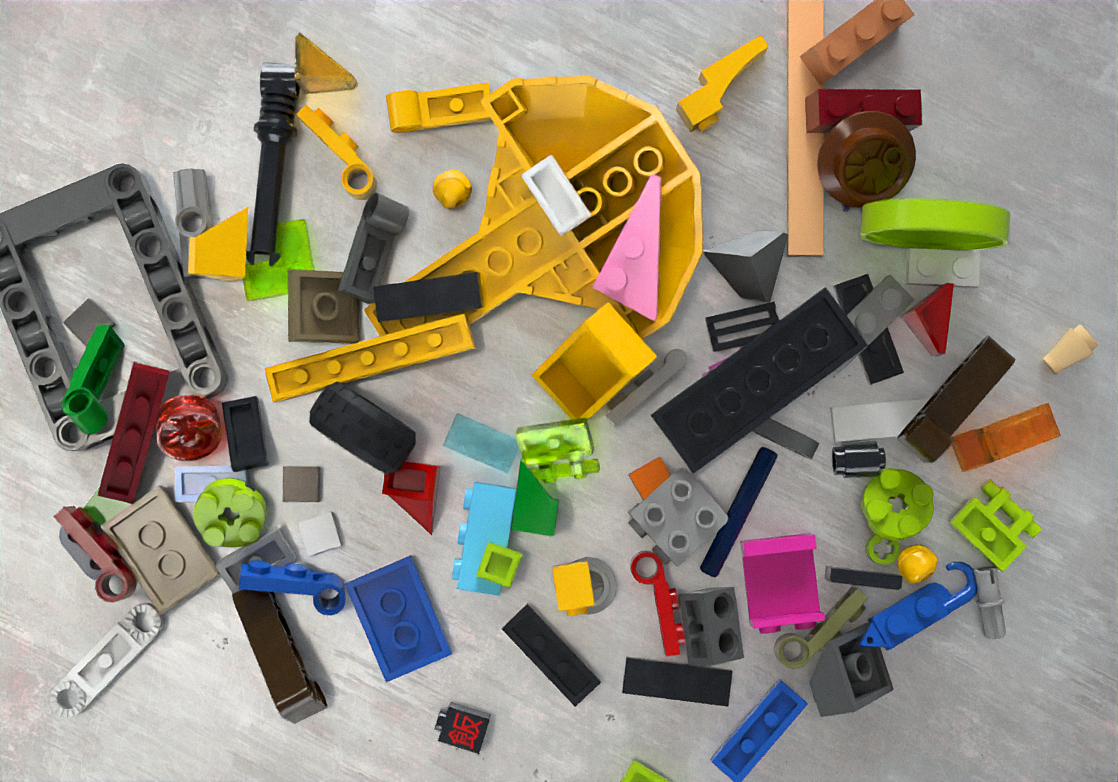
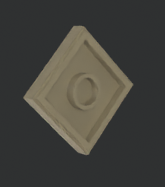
[288,269,359,344]

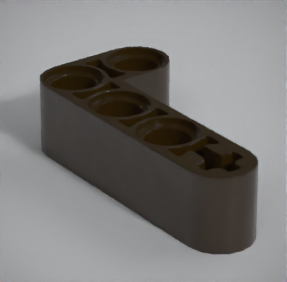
[897,335,1016,463]
[232,589,328,724]

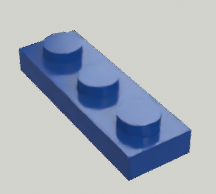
[710,679,808,782]

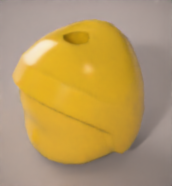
[432,170,472,209]
[897,544,938,584]

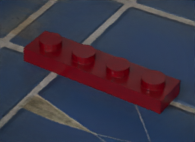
[97,362,170,504]

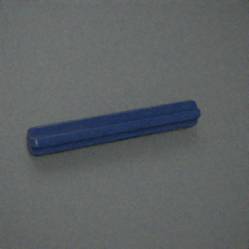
[700,447,778,578]

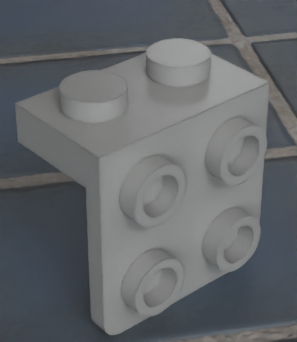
[628,468,728,567]

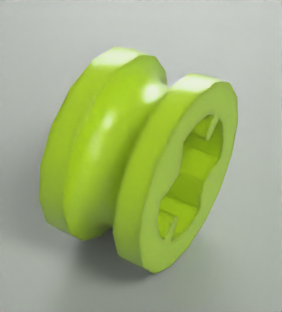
[865,534,900,565]

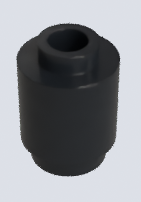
[832,441,886,478]

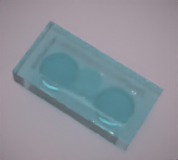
[443,413,522,474]

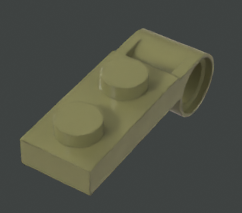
[774,586,868,669]

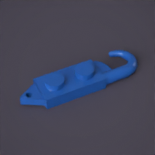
[859,561,978,651]

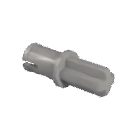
[973,567,1006,639]

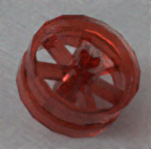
[155,395,222,461]

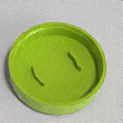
[860,199,1010,251]

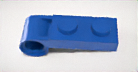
[239,561,346,616]

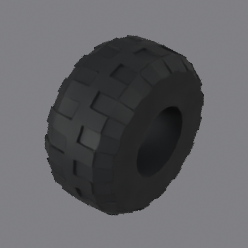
[309,381,416,475]

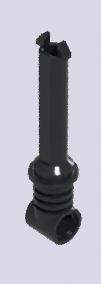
[246,62,301,267]

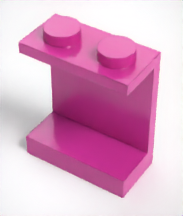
[740,533,825,634]

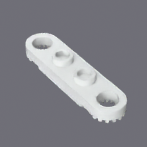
[49,604,164,718]

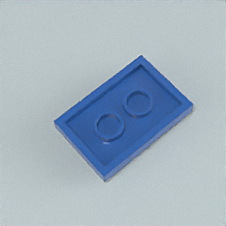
[345,555,453,683]

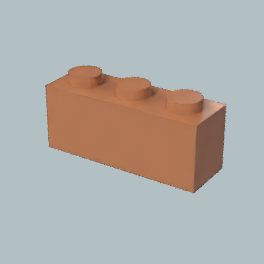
[800,0,914,85]

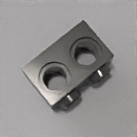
[679,587,744,666]

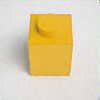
[552,560,595,616]

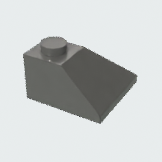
[810,623,894,717]

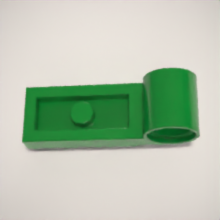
[62,324,125,434]

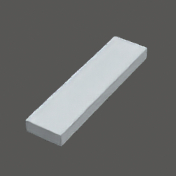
[830,398,977,442]

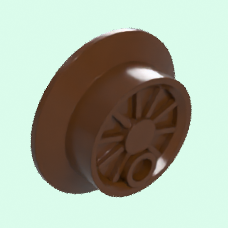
[817,111,916,208]

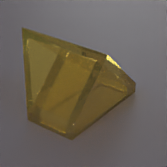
[294,32,358,94]

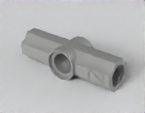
[173,168,214,279]

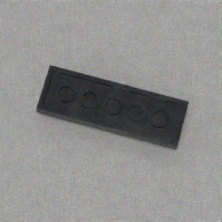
[650,287,868,474]

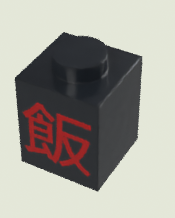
[434,702,491,754]

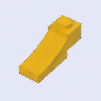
[676,35,769,132]

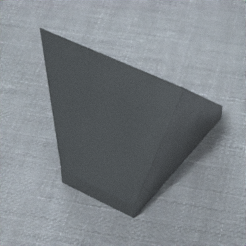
[703,230,789,303]

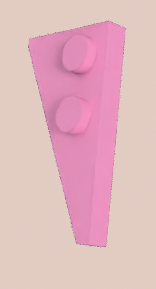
[592,174,662,321]

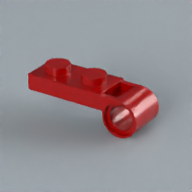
[630,550,685,657]

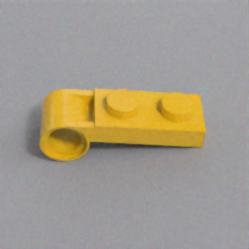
[386,82,492,133]
[296,105,377,200]

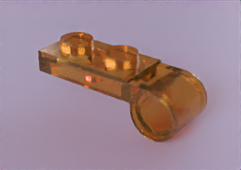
[951,403,1061,472]

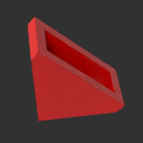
[900,283,954,356]
[382,461,441,535]

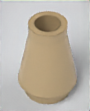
[1042,324,1098,375]

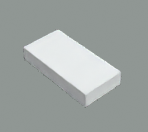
[521,155,592,236]

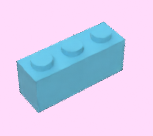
[452,482,517,596]

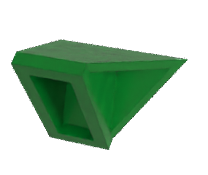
[511,459,559,536]

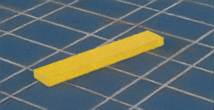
[264,313,476,402]

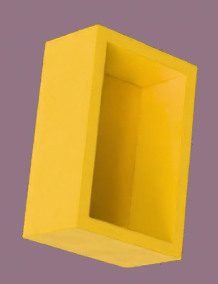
[531,302,657,428]

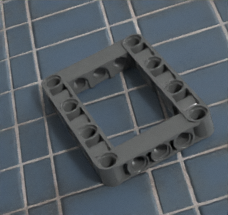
[0,163,228,451]

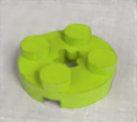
[860,468,934,541]
[193,478,267,547]

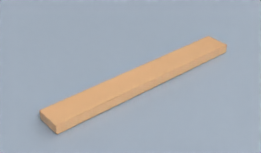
[787,0,824,257]

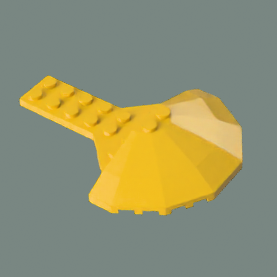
[363,75,704,369]

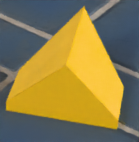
[188,206,249,282]

